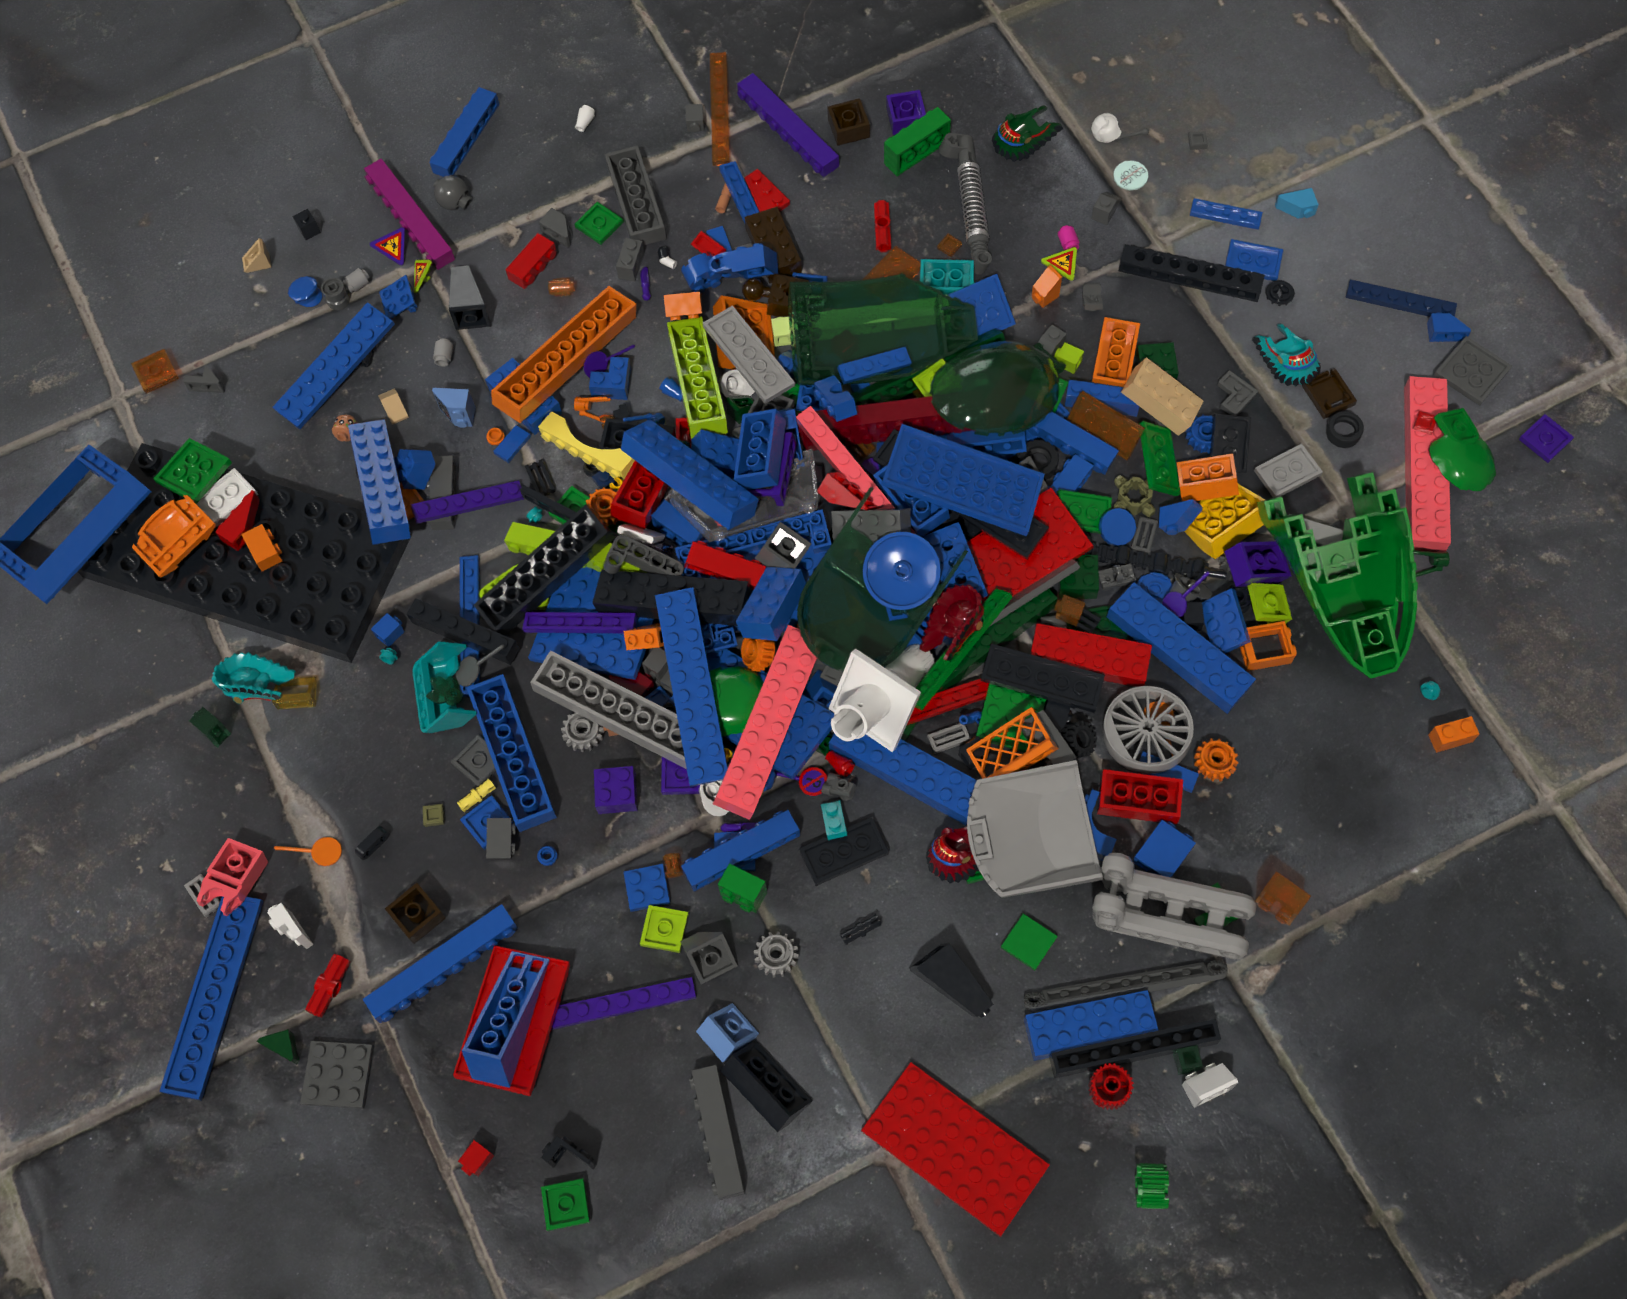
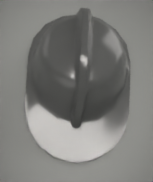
[1169,573,1213,602]

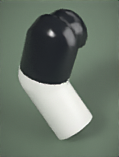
[657,246,677,269]

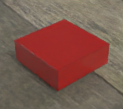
[1413,411,1436,435]

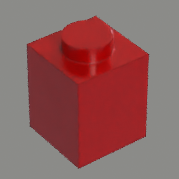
[458,1140,494,1177]

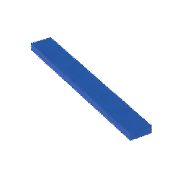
[460,555,480,697]

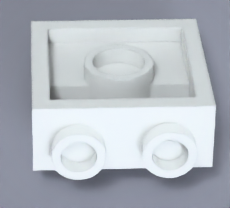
[267,903,313,949]

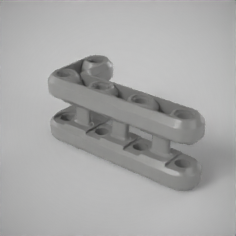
[1092,853,1257,959]

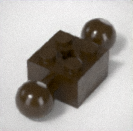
[742,274,834,317]

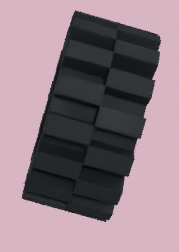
[1061,721,1097,758]

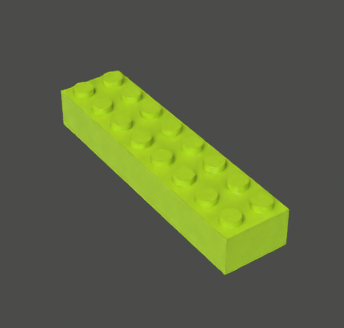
[667,317,728,439]

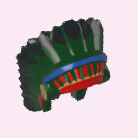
[992,105,1063,162]

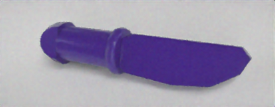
[640,267,651,301]
[720,822,757,832]

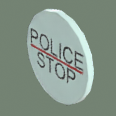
[1113,161,1148,191]

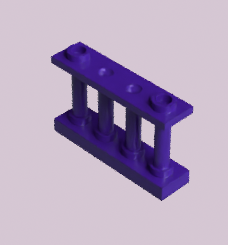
[747,432,796,506]

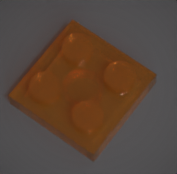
[131,349,179,394]

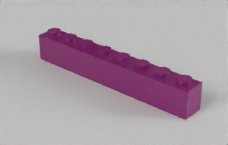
[364,159,455,270]

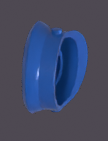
[288,276,322,307]

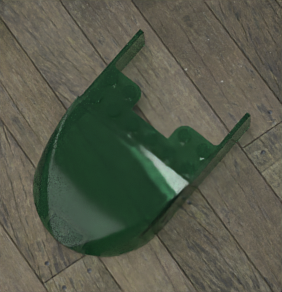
[797,487,968,672]

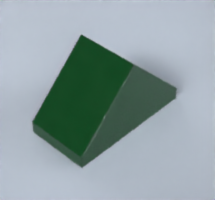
[726,395,754,424]
[257,1029,299,1065]

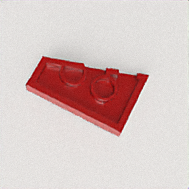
[744,169,790,212]

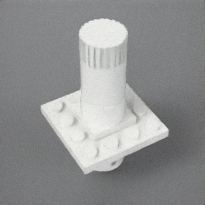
[829,644,935,752]

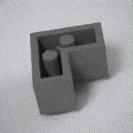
[642,648,673,695]

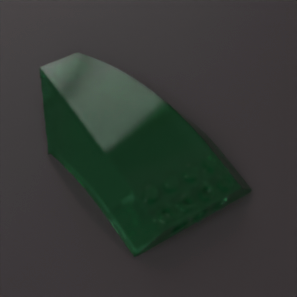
[788,273,978,385]

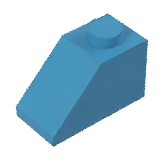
[1275,188,1319,219]

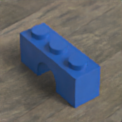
[813,375,857,422]

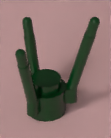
[1413,550,1450,577]

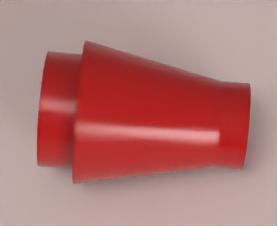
[825,750,855,777]

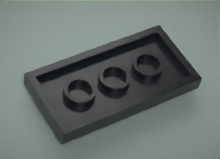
[799,817,889,886]

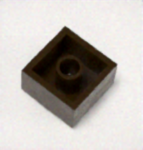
[827,98,870,146]
[385,883,446,944]

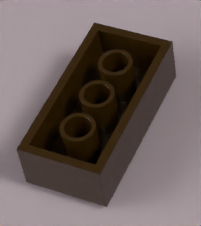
[744,207,802,284]

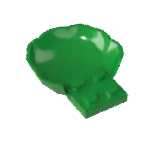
[1429,408,1496,491]
[710,666,763,736]

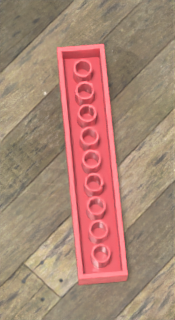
[1404,376,1451,552]
[713,625,824,820]

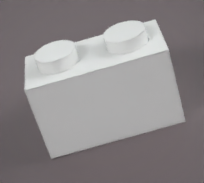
[1182,1063,1238,1108]

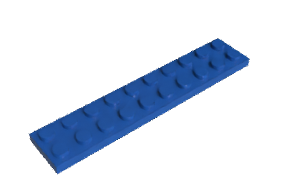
[655,587,728,787]
[159,897,264,1101]

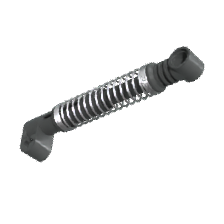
[939,133,992,274]

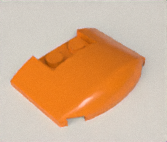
[132,495,216,578]

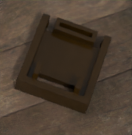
[1302,368,1357,419]

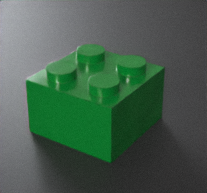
[718,863,767,913]

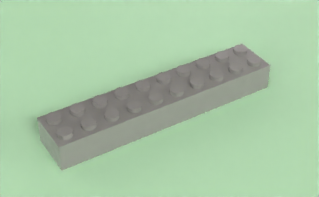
[530,650,687,769]

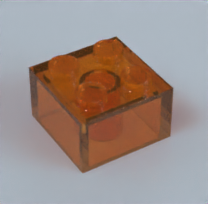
[1255,871,1311,926]

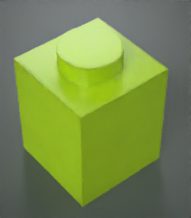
[1054,343,1084,374]

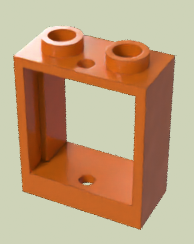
[1240,621,1297,671]

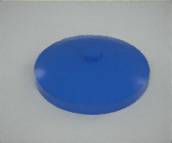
[863,532,941,610]

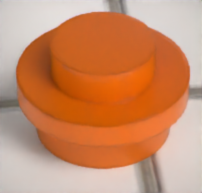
[486,428,505,445]

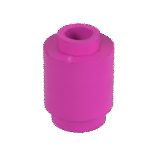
[1057,225,1080,250]

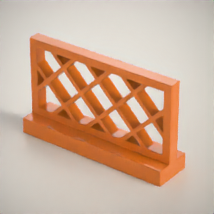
[966,707,1059,779]

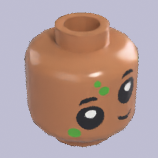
[332,414,357,442]

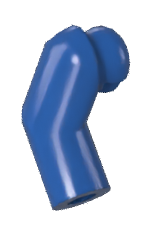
[959,711,981,725]

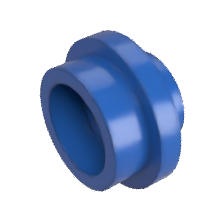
[537,846,557,866]

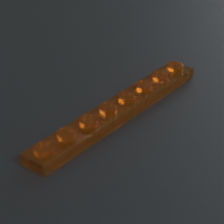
[710,52,730,166]

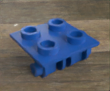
[379,275,417,319]

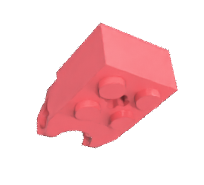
[196,838,268,916]

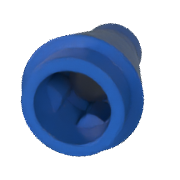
[659,377,683,402]

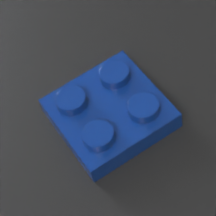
[624,864,670,912]

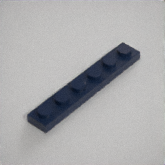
[1345,279,1457,317]

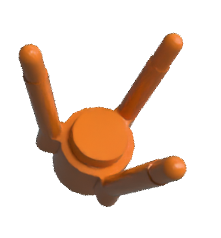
[574,397,611,423]

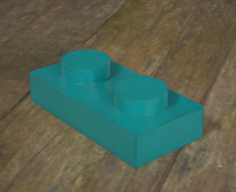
[821,800,848,840]

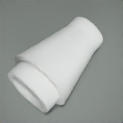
[575,105,595,132]

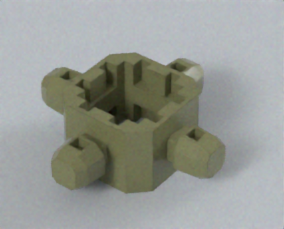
[1113,475,1155,517]

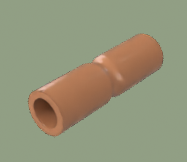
[715,183,731,213]

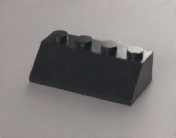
[720,1040,813,1132]

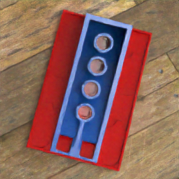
[453,945,570,1096]

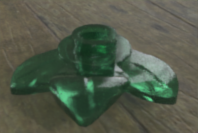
[426,676,463,706]

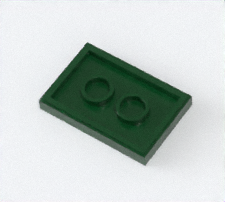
[1064,605,1128,640]

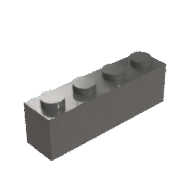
[426,455,456,530]

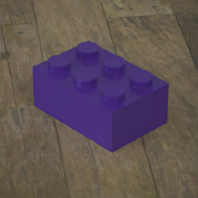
[1224,541,1292,587]

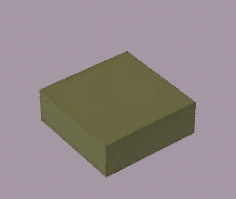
[423,804,444,827]

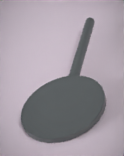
[456,645,504,687]

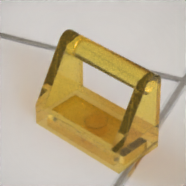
[272,677,317,709]

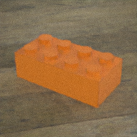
[1092,317,1140,387]

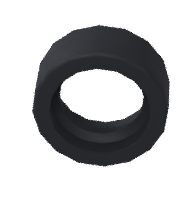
[1326,411,1364,448]

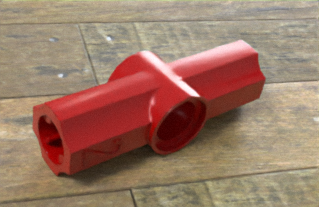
[874,200,891,252]
[305,954,351,1018]

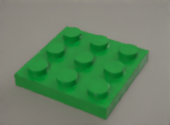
[153,438,232,504]
[975,683,1046,752]

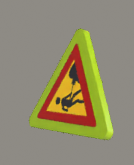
[1041,247,1077,281]
[414,260,432,294]

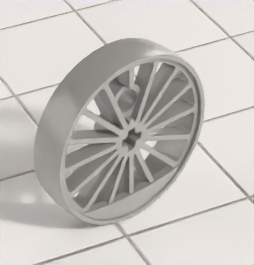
[1103,686,1194,774]

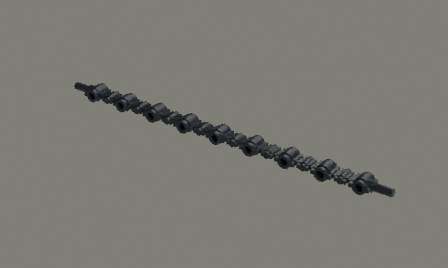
[953,519,1227,582]

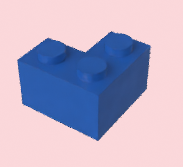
[589,357,631,400]
[394,449,436,490]

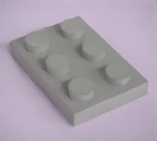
[1254,444,1323,498]

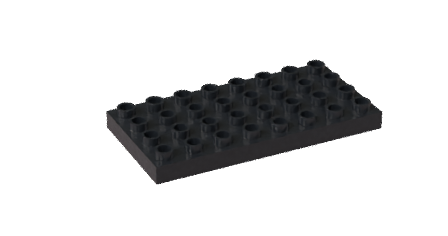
[77,443,412,663]

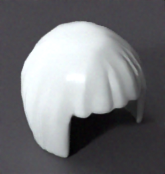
[1091,113,1121,143]

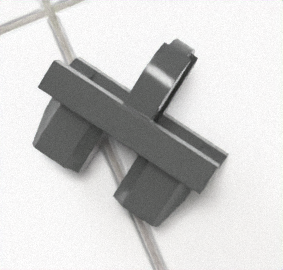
[1098,564,1136,590]

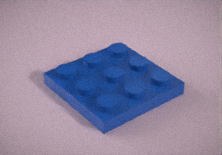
[947,274,1016,342]

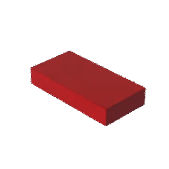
[691,231,726,263]

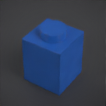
[371,613,404,648]

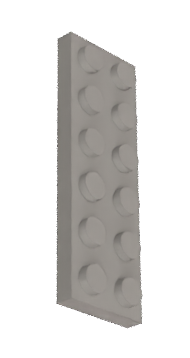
[703,306,795,404]

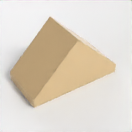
[242,238,271,273]
[378,388,409,425]

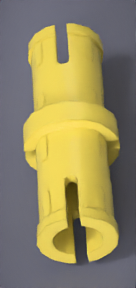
[457,779,496,812]

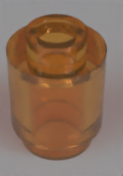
[548,278,575,296]

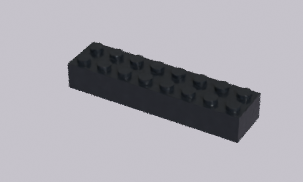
[474,504,616,636]
[592,570,752,626]

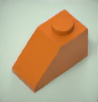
[1032,265,1062,308]

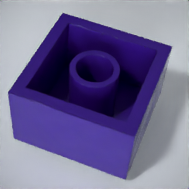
[886,90,926,135]
[594,766,638,814]

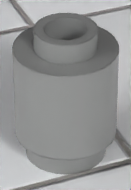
[342,268,370,293]
[433,338,453,367]

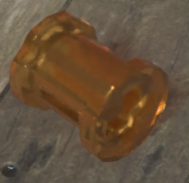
[662,853,683,878]

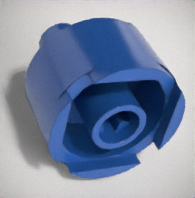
[681,253,722,293]

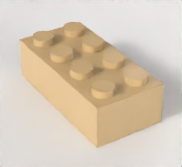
[1121,357,1204,436]

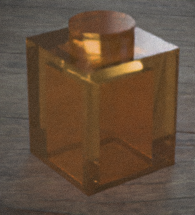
[1054,595,1085,626]

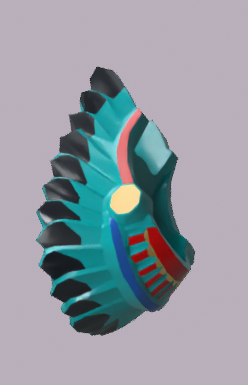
[1252,323,1321,387]
[212,652,296,704]

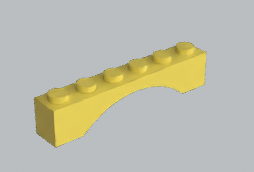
[538,411,635,481]

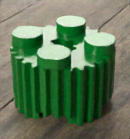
[1135,1163,1169,1209]

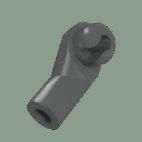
[1041,615,1067,629]

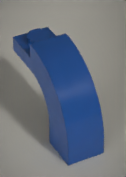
[1084,789,1117,861]

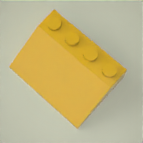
[1184,484,1265,559]

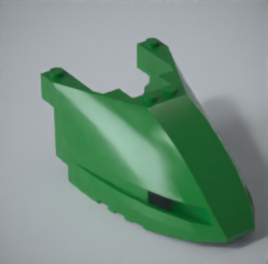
[1257,472,1418,679]

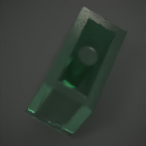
[189,707,231,748]

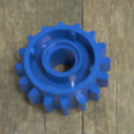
[1185,414,1213,454]

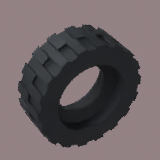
[1017,440,1059,481]

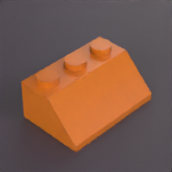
[1177,454,1239,502]

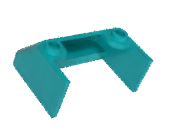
[413,641,477,733]

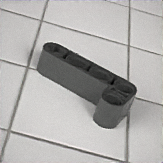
[603,535,684,576]

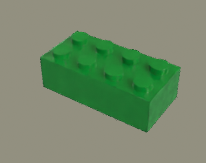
[884,107,951,176]

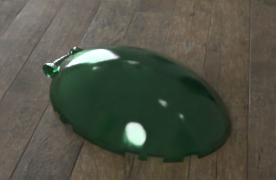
[929,341,1066,436]

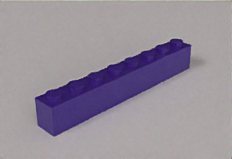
[737,73,839,178]

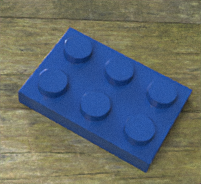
[1202,588,1251,654]

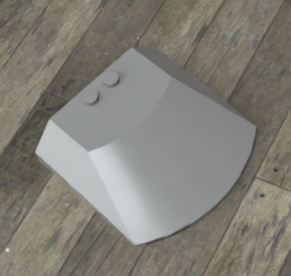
[967,760,1103,898]

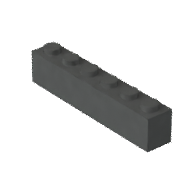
[689,1065,745,1200]

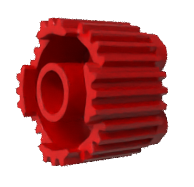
[1088,1063,1134,1110]

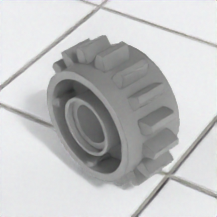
[561,712,604,752]
[754,931,799,978]

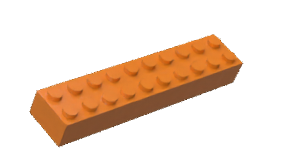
[491,286,637,423]

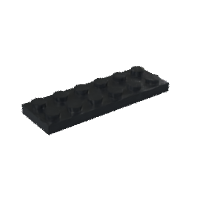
[981,644,1105,713]

